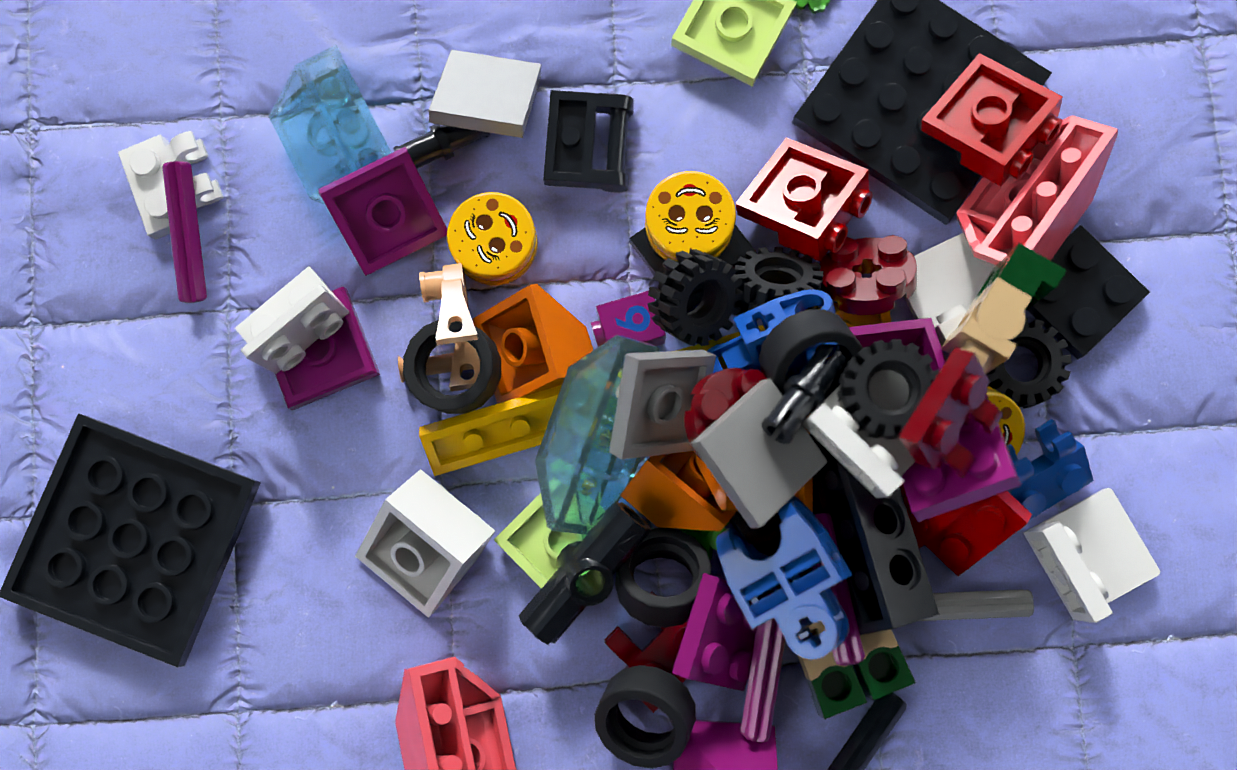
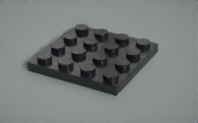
[792,0,1052,225]
[0,413,261,667]

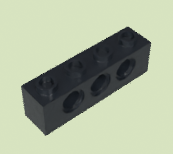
[809,434,939,635]

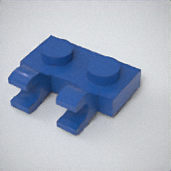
[1007,419,1094,520]

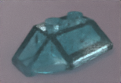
[269,45,393,204]
[535,335,660,535]

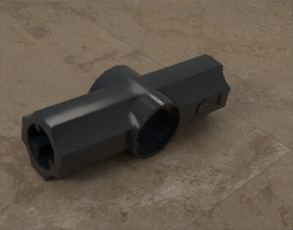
[519,501,652,645]

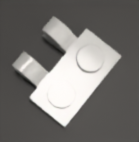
[118,131,224,240]

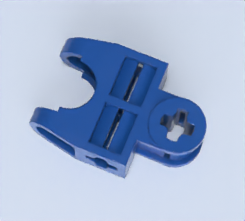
[707,290,837,377]
[716,496,852,659]

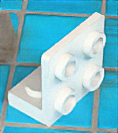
[903,233,996,347]
[235,266,349,374]
[802,370,915,498]
[1023,488,1160,623]

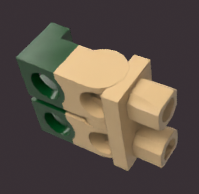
[941,243,1067,374]
[797,621,916,719]

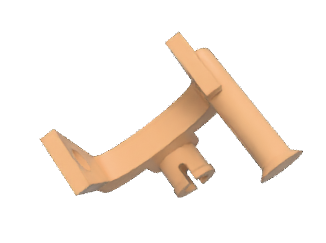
[398,263,480,391]

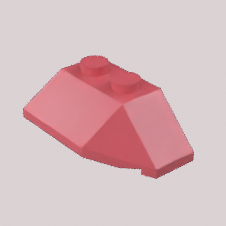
[956,115,1118,265]
[395,657,516,770]

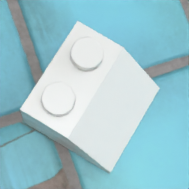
[355,469,495,618]

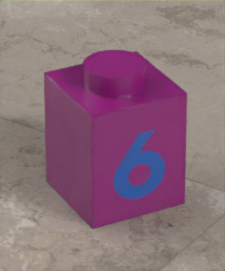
[590,290,666,360]

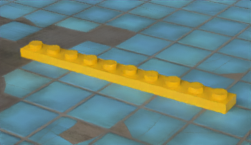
[419,302,891,476]

